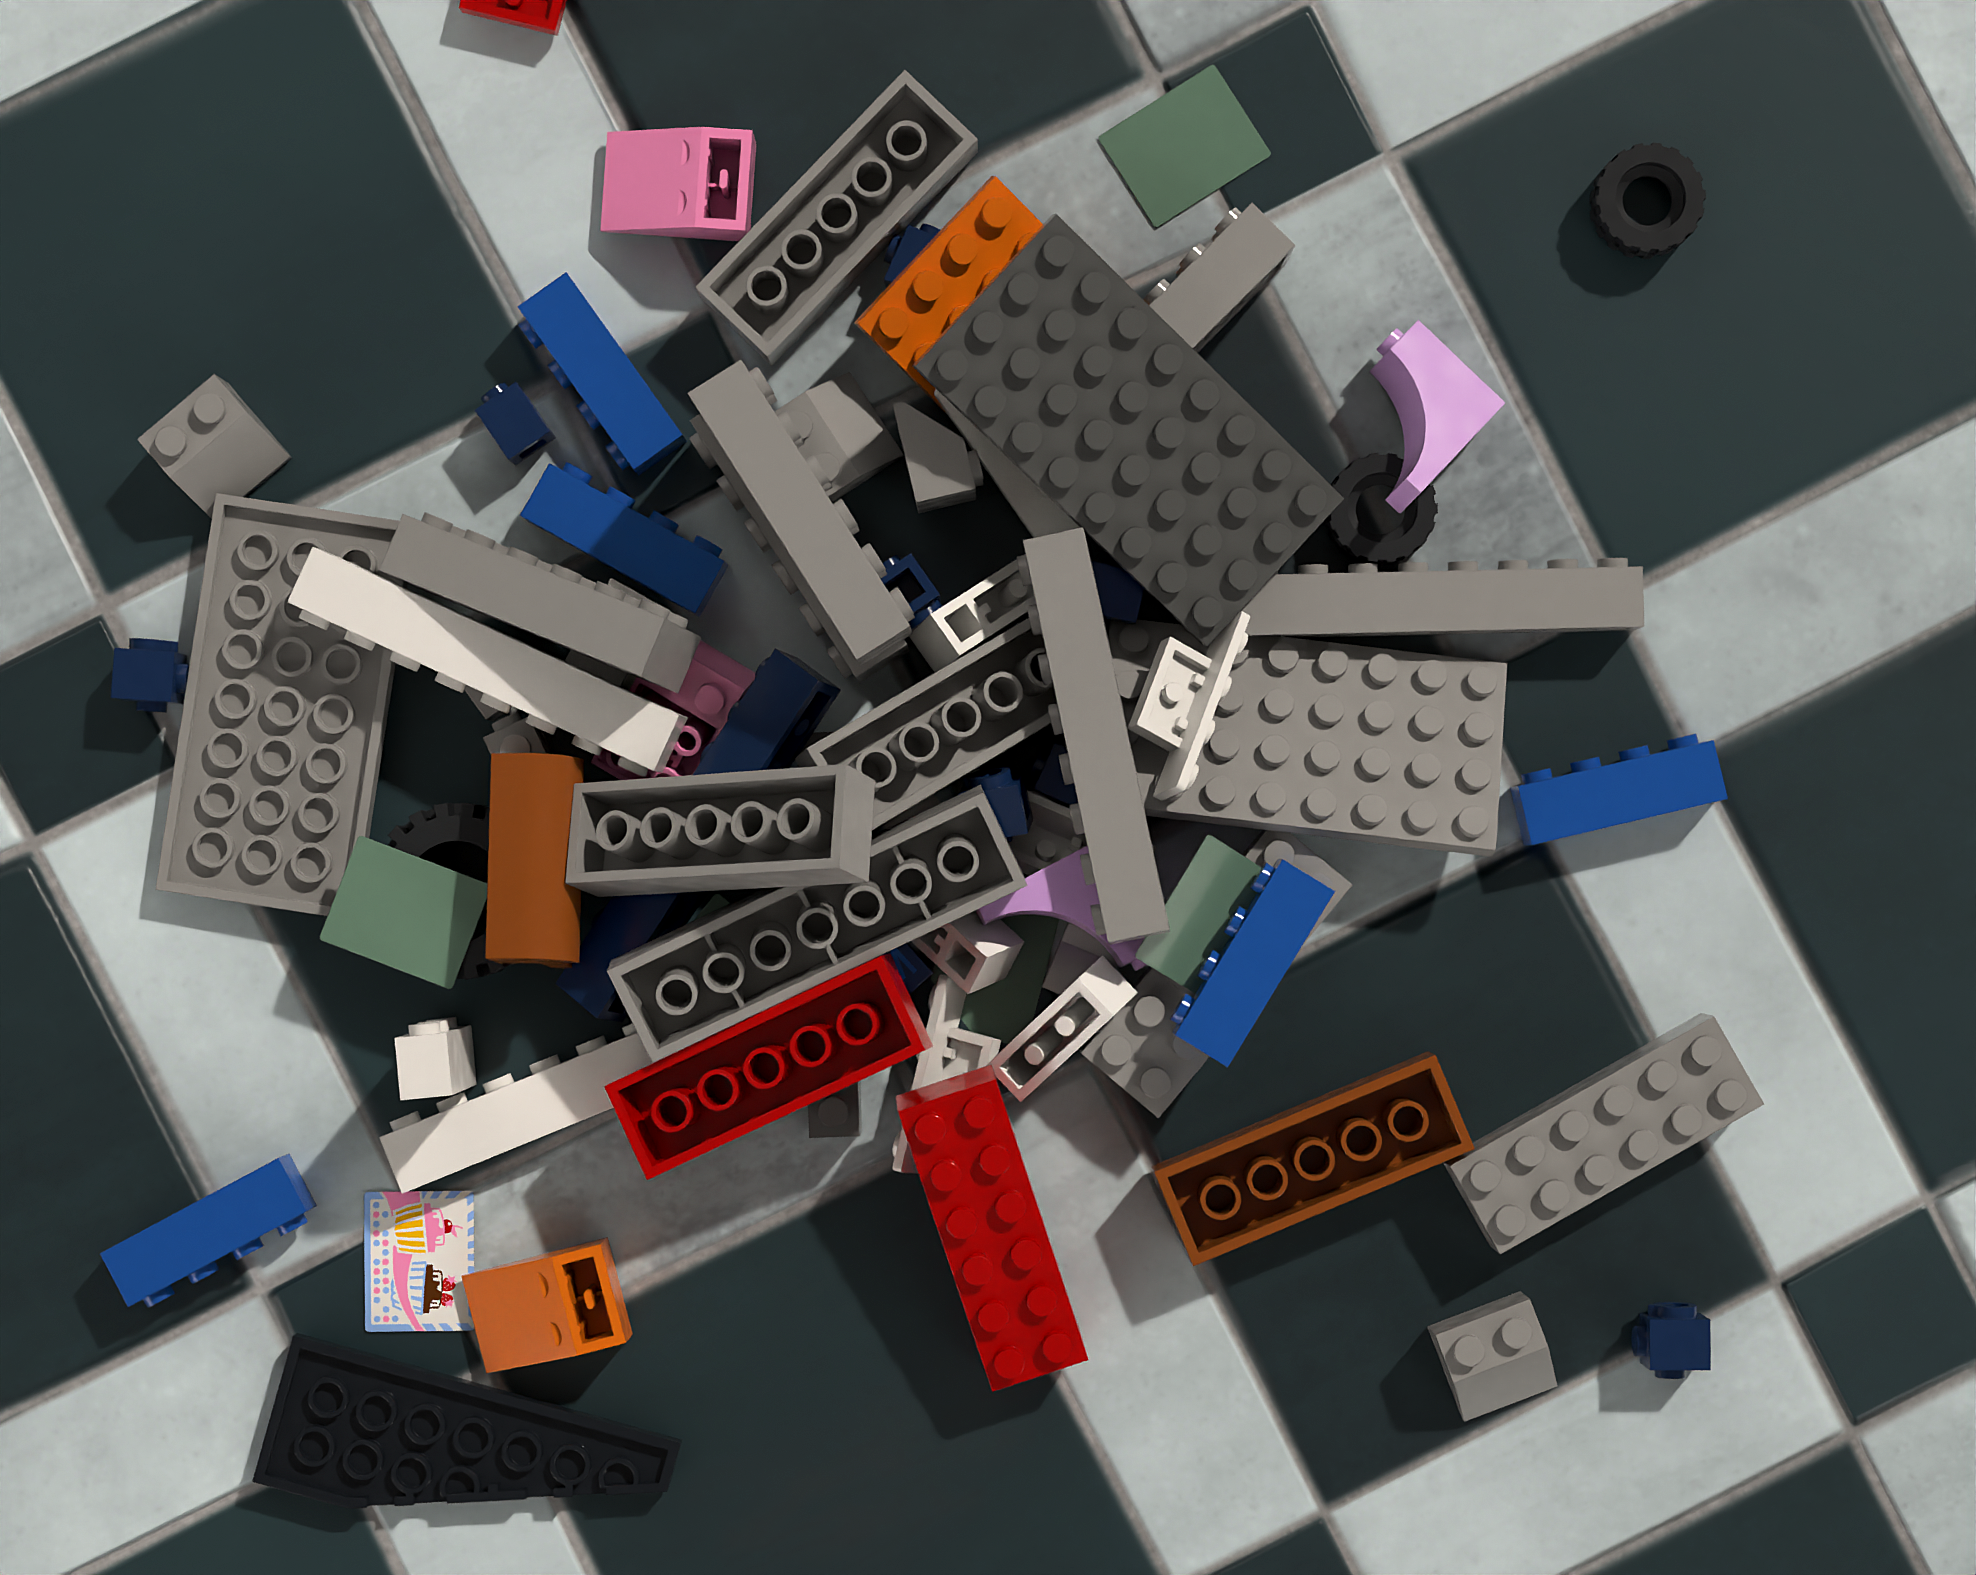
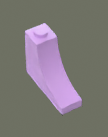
[1369,320,1505,514]
[975,846,1147,971]

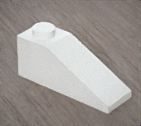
[909,554,1036,673]
[911,911,1025,994]

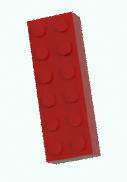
[604,954,933,1180]
[896,1064,1089,1392]

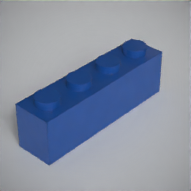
[517,272,687,475]
[520,462,729,617]
[1510,734,1728,845]
[1170,859,1335,1067]
[100,1154,317,1308]

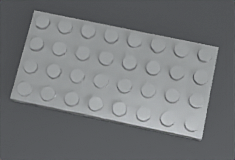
[155,493,408,916]
[1108,619,1507,857]

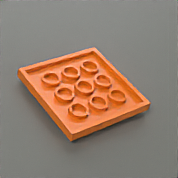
[854,176,1043,415]

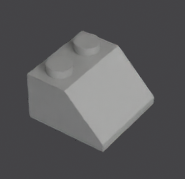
[774,372,904,502]
[137,374,292,518]
[893,401,983,513]
[1427,1291,1558,1422]

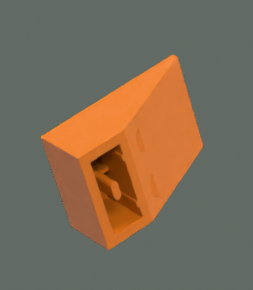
[461,1237,633,1373]

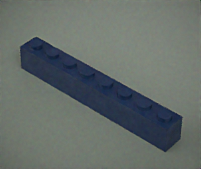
[555,648,841,1022]

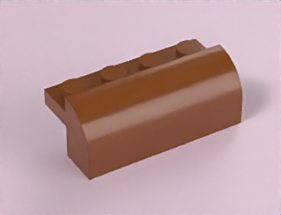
[485,753,584,968]

